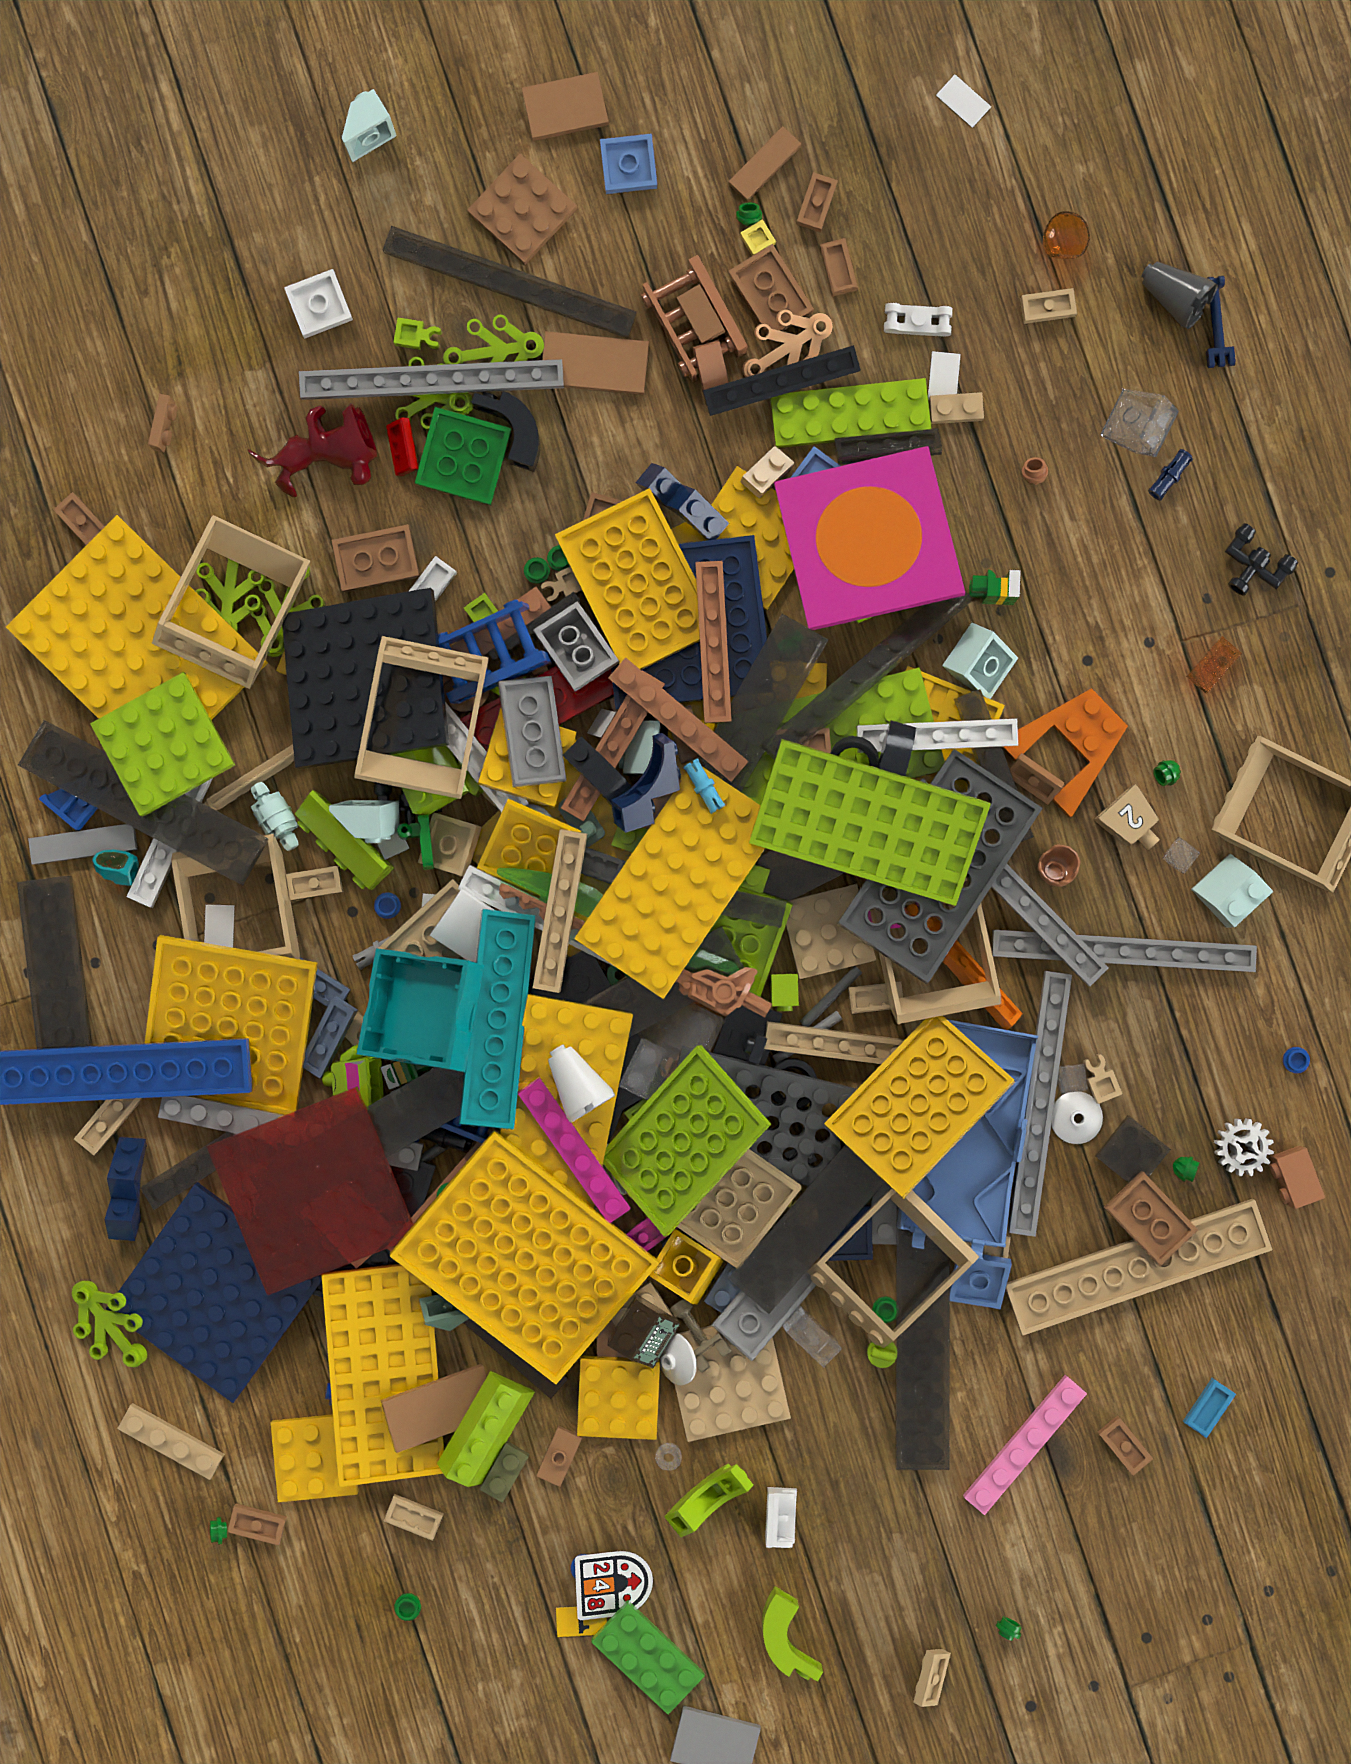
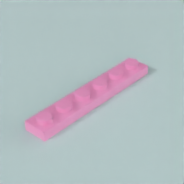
[963,1375,1087,1515]

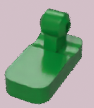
[397,814,434,870]

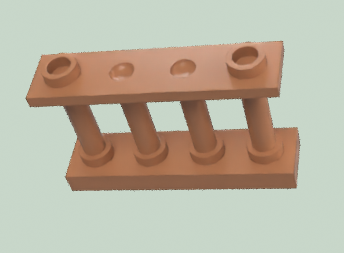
[641,255,748,382]

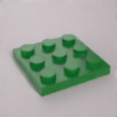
[415,407,511,506]

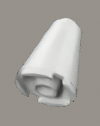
[548,1044,615,1123]

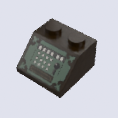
[607,1294,682,1368]

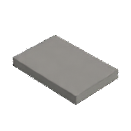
[670,1706,761,1764]

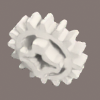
[1214,1118,1274,1176]

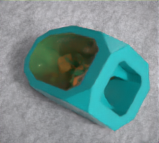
[92,849,139,886]

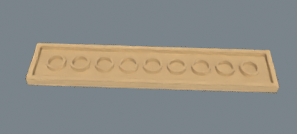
[1006,1199,1272,1336]

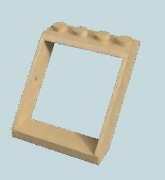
[152,515,310,689]
[354,636,488,799]
[1212,736,1351,893]
[171,834,300,959]
[870,876,1001,1024]
[807,1188,979,1348]

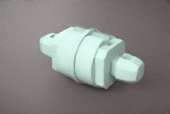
[251,782,299,851]

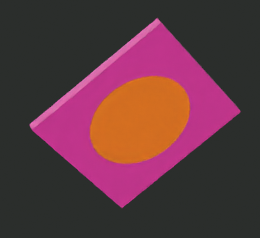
[774,446,965,631]

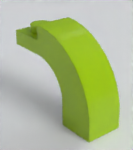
[664,1463,753,1537]
[762,1586,823,1682]

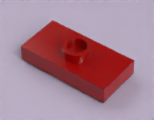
[386,417,419,476]

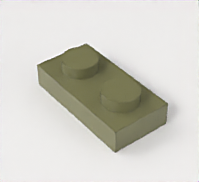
[480,1441,529,1503]

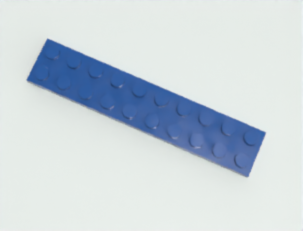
[0,1038,252,1105]

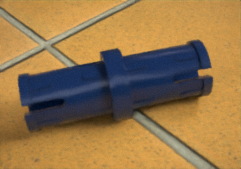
[1148,449,1193,501]

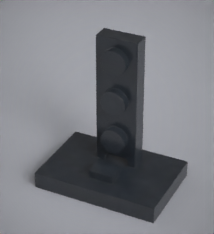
[713,1005,782,1088]

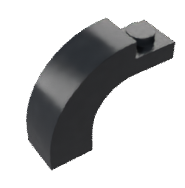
[471,391,540,472]
[877,720,917,776]
[563,736,632,806]

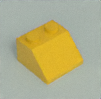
[649,1229,724,1305]

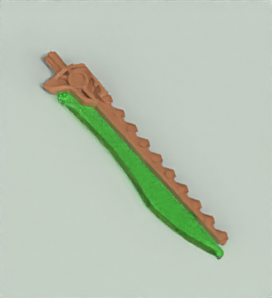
[497,868,772,1018]

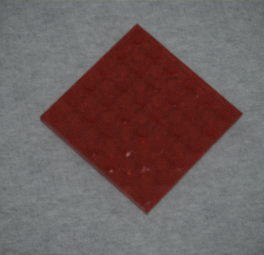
[207,1086,413,1295]

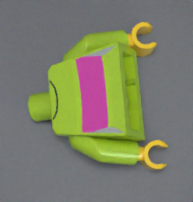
[322,1045,397,1119]

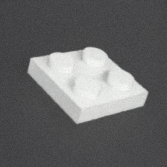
[284,269,353,339]

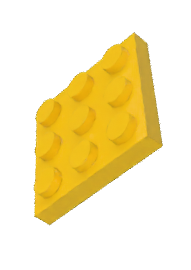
[477,708,577,808]
[477,799,581,899]
[577,1355,660,1440]
[271,1414,359,1502]

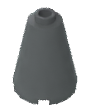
[1141,261,1218,329]

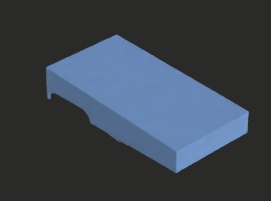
[896,1019,1039,1260]

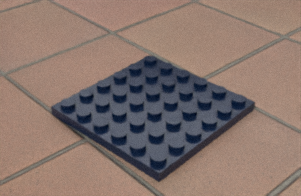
[608,535,773,711]
[106,1182,322,1403]

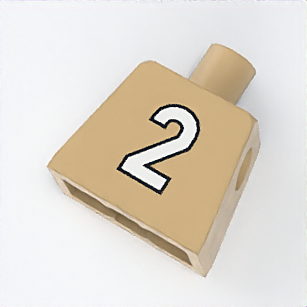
[1093,784,1160,850]

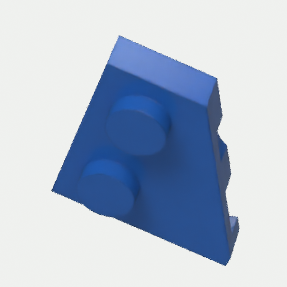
[39,773,112,831]

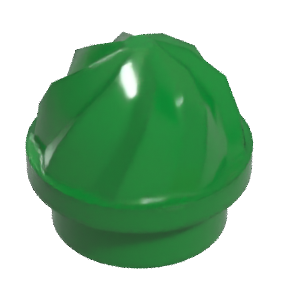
[1153,760,1181,786]
[1173,1156,1200,1182]

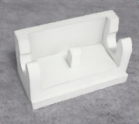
[765,1487,797,1548]

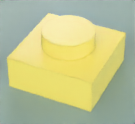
[740,219,776,256]

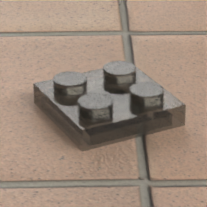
[1095,1115,1171,1183]

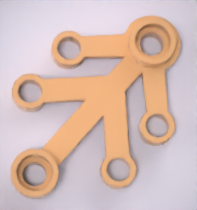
[742,310,833,377]

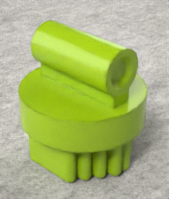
[867,1341,897,1368]

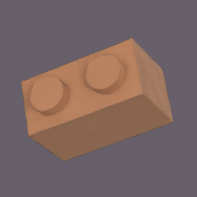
[1269,1146,1325,1209]

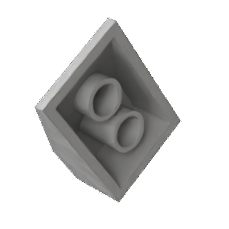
[533,601,620,691]

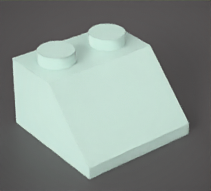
[342,89,397,162]
[942,623,1018,699]
[619,721,660,777]
[329,800,400,843]
[1191,854,1274,928]

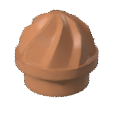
[1022,457,1048,485]

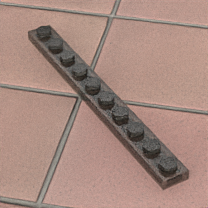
[383,226,637,339]
[762,592,971,760]

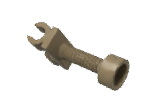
[670,1299,732,1373]

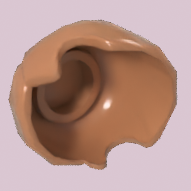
[1037,844,1080,887]

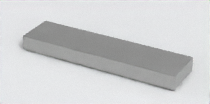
[28,823,138,865]

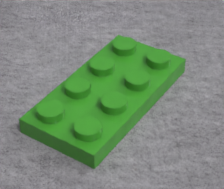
[591,1600,705,1715]

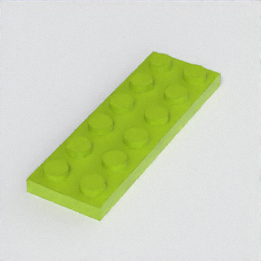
[770,378,931,448]

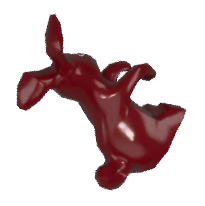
[247,403,377,497]

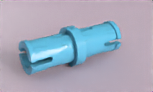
[683,759,725,814]

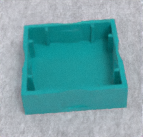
[357,948,484,1072]

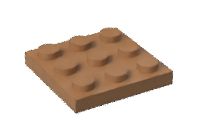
[467,154,578,265]

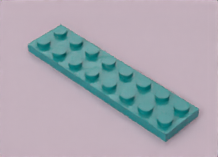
[459,909,536,1130]

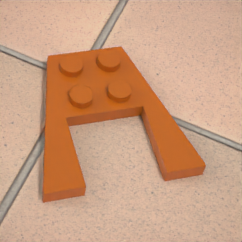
[1001,688,1128,818]

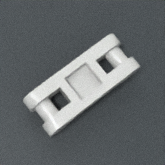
[884,303,953,336]

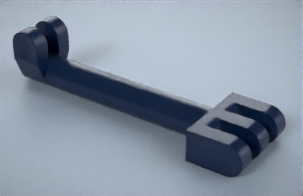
[1206,276,1236,368]

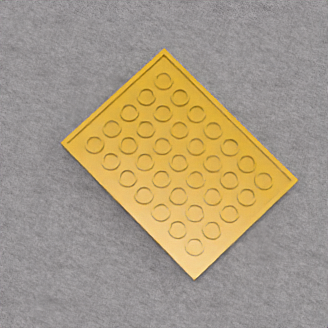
[6,515,268,720]
[390,1130,659,1384]

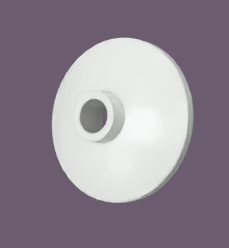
[1051,1091,1103,1144]
[660,1333,696,1385]

